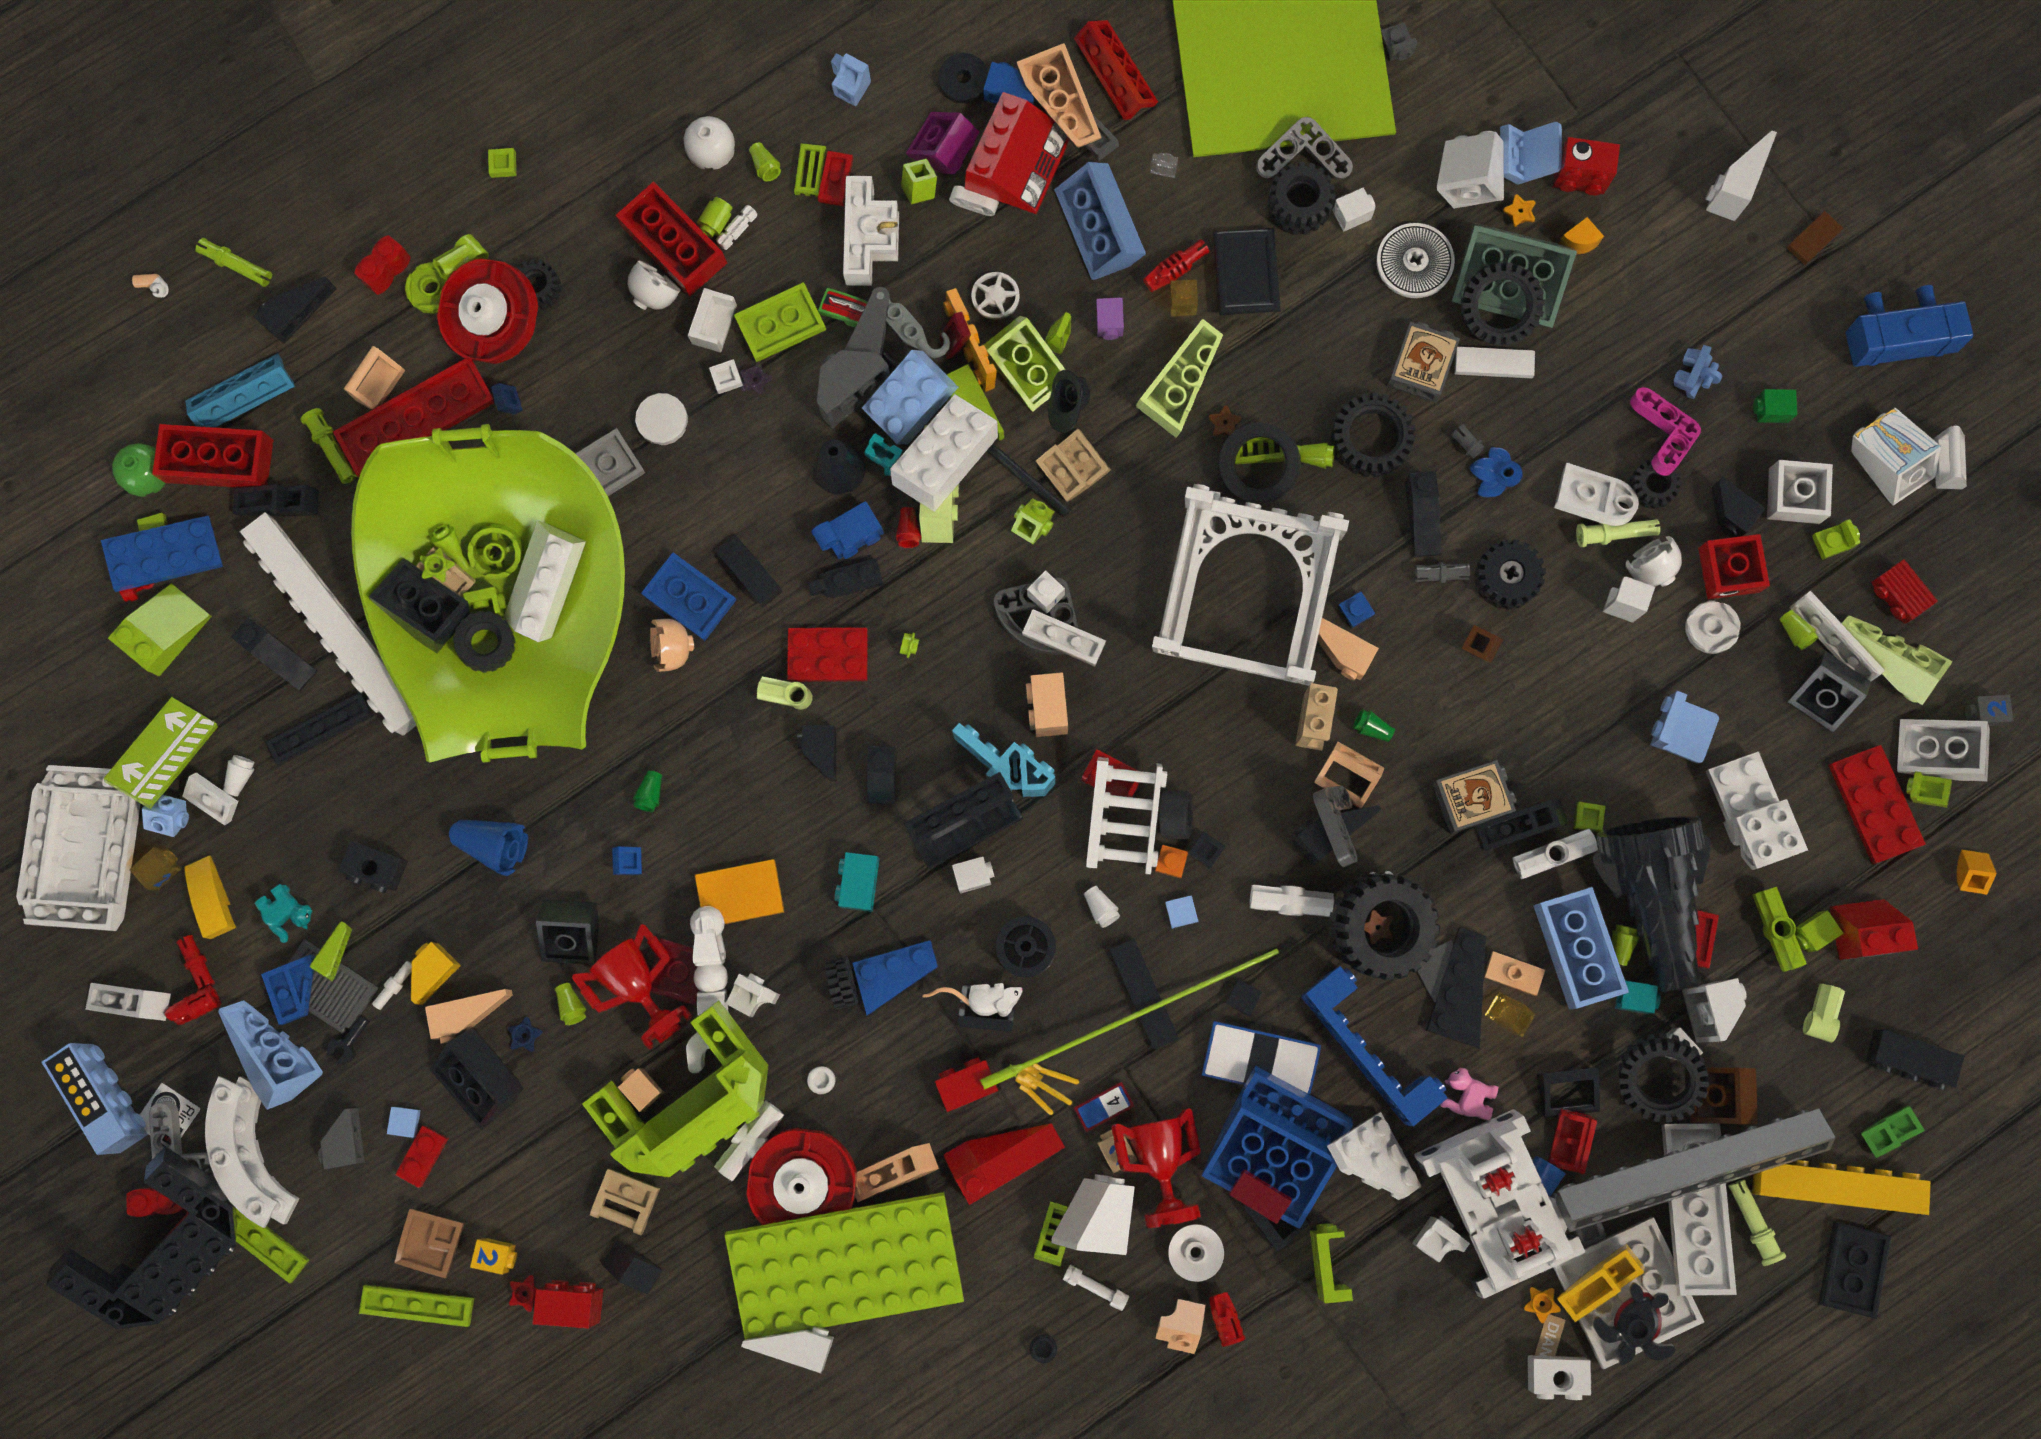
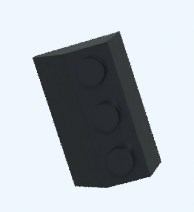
[430,1027,524,1130]

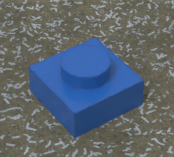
[1338,592,1375,629]
[612,847,642,875]

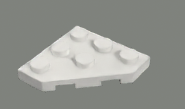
[1327,1112,1421,1200]

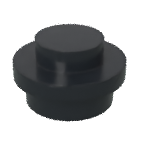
[1030,1334,1057,1363]

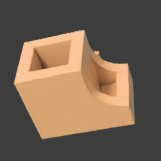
[1155,1299,1205,1354]

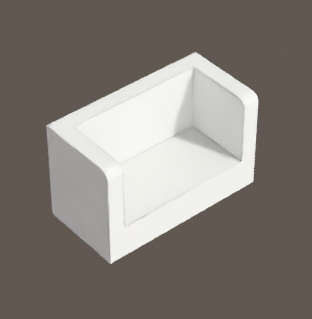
[688,288,737,352]
[1603,577,1655,622]

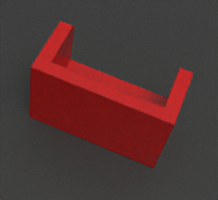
[1081,749,1141,797]

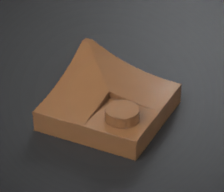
[395,1209,465,1278]

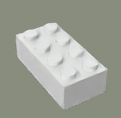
[890,394,998,512]

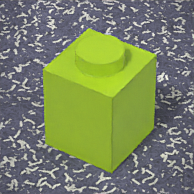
[901,158,937,204]
[1795,910,1844,953]

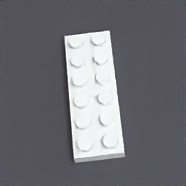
[1662,1124,1737,1296]

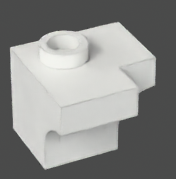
[725,973,780,1017]
[1412,1216,1470,1262]

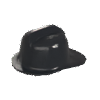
[1048,370,1090,433]

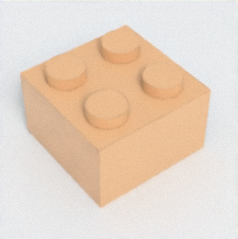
[1026,673,1068,737]

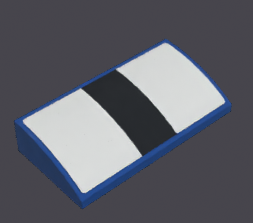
[1201,1021,1321,1095]

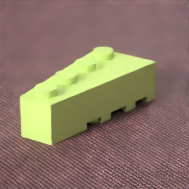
[1136,319,1223,438]

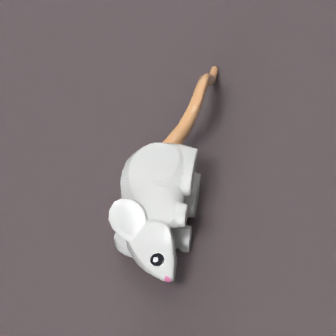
[923,983,1022,1017]

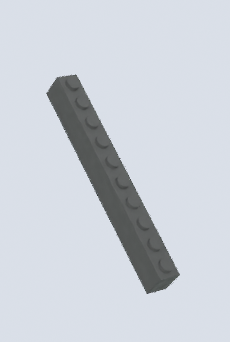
[1556,1109,1836,1232]

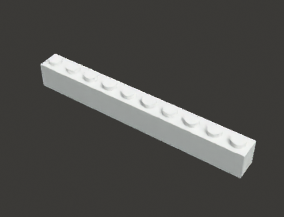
[240,512,416,736]

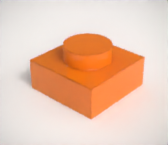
[1155,845,1188,878]

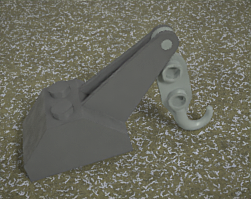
[817,287,950,429]

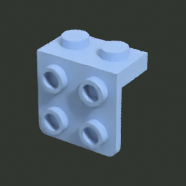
[1500,122,1562,185]
[1650,691,1719,763]

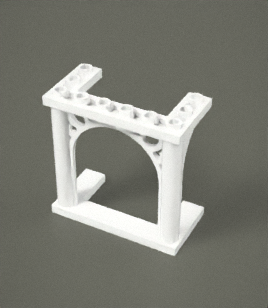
[1152,484,1349,686]

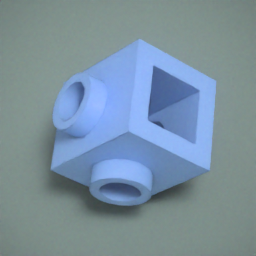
[142,795,189,837]

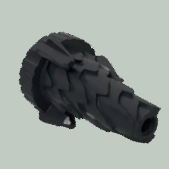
[1593,816,1711,992]

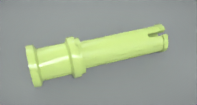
[1576,519,1660,547]
[1728,1179,1787,1266]

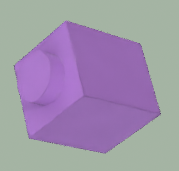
[1096,298,1124,340]

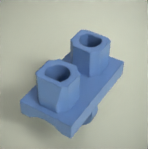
[1674,345,1722,399]

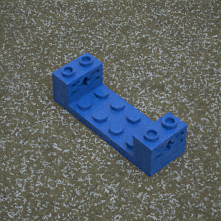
[1300,966,1448,1126]

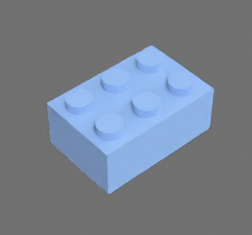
[862,350,958,444]

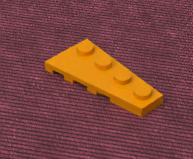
[943,288,997,392]

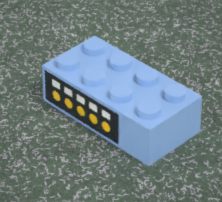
[42,1043,148,1155]

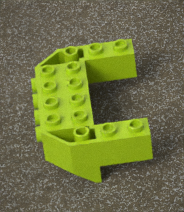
[582,1000,769,1177]

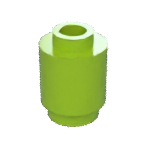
[697,197,732,238]

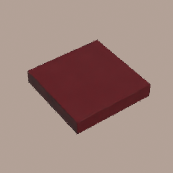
[650,938,699,1006]

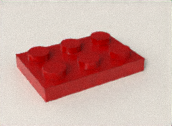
[787,628,868,682]

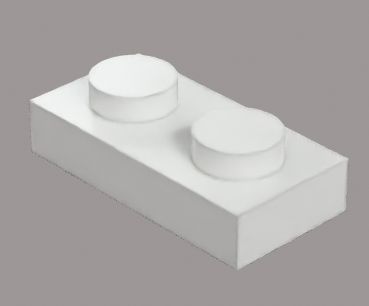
[182,773,238,825]

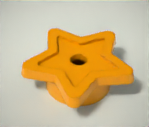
[1503,194,1536,227]
[1524,1287,1561,1323]

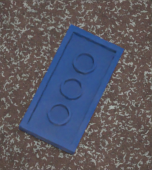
[101,516,223,592]

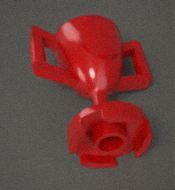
[572,924,692,1049]
[1111,1108,1201,1228]

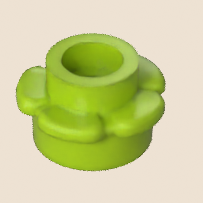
[900,632,919,658]

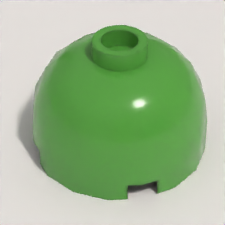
[112,443,166,497]

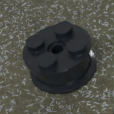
[996,916,1056,978]

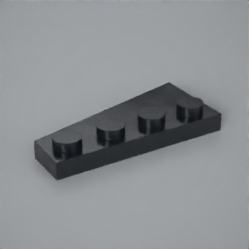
[1426,927,1486,1049]

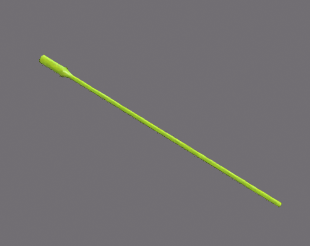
[980,949,1279,1090]

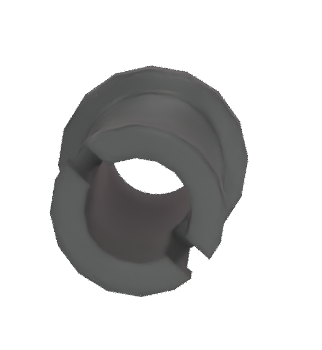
[1451,424,1485,458]

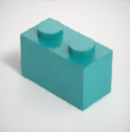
[835,852,880,912]

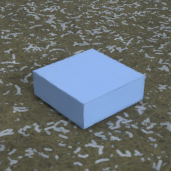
[1165,895,1198,929]
[387,1107,421,1138]

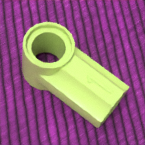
[757,676,812,709]
[1803,984,1845,1043]

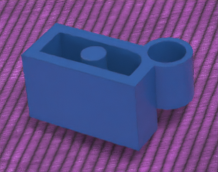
[811,501,884,559]

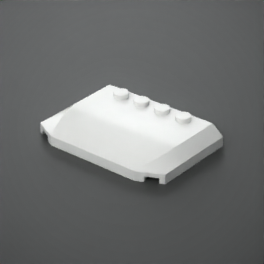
[16,765,141,931]

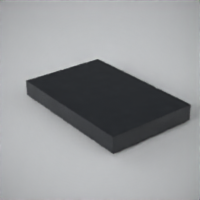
[1818,1221,1892,1319]

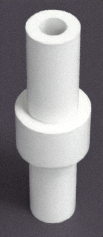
[372,961,412,1010]

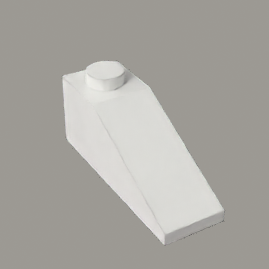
[85,983,171,1021]
[741,1326,834,1373]

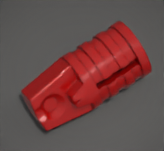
[1209,1292,1246,1347]

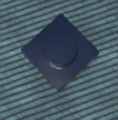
[491,383,522,414]

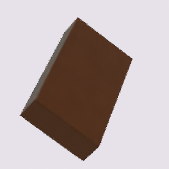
[1787,211,1844,265]

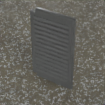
[287,939,379,1033]

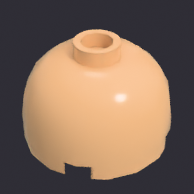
[650,619,694,672]

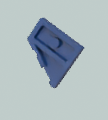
[261,955,315,1025]

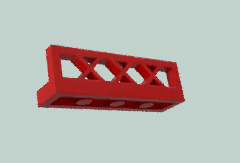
[1074,20,1158,120]

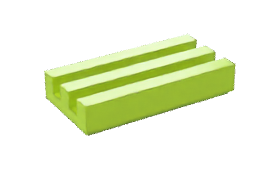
[794,143,827,197]

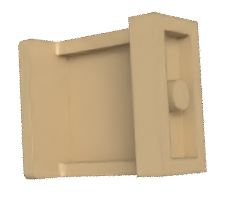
[1295,683,1338,751]

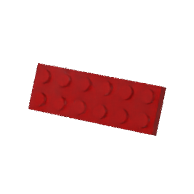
[333,356,494,477]

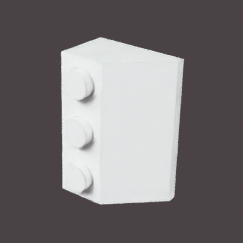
[1682,978,1747,1043]

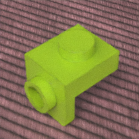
[1907,771,1952,808]

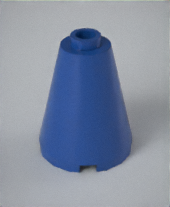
[449,819,528,876]

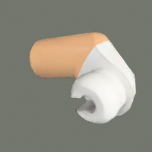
[132,274,169,297]

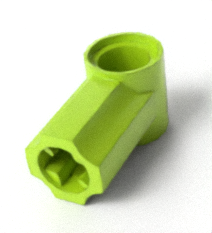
[433,234,489,280]

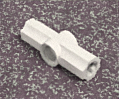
[1512,829,1598,879]
[1250,885,1334,917]
[714,1100,784,1181]

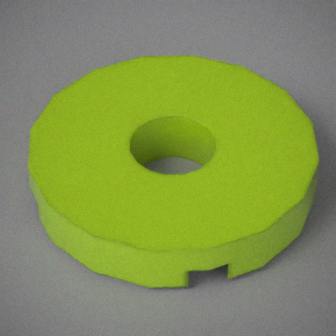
[405,262,447,314]

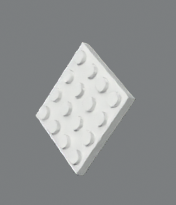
[1553,1217,1704,1369]

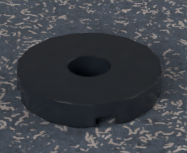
[938,53,988,104]

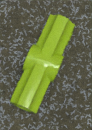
[1752,887,1806,972]

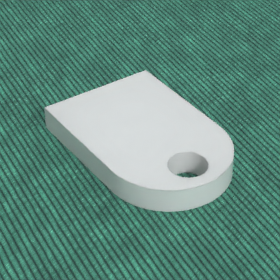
[1554,463,1639,526]

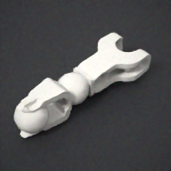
[686,906,729,1073]

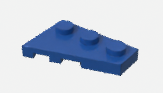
[853,941,938,1016]

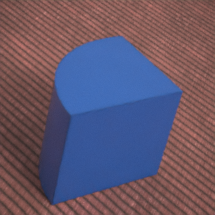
[1532,1156,1566,1197]

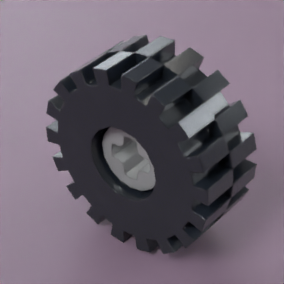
[1474,539,1546,610]

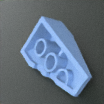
[218,1000,323,1110]

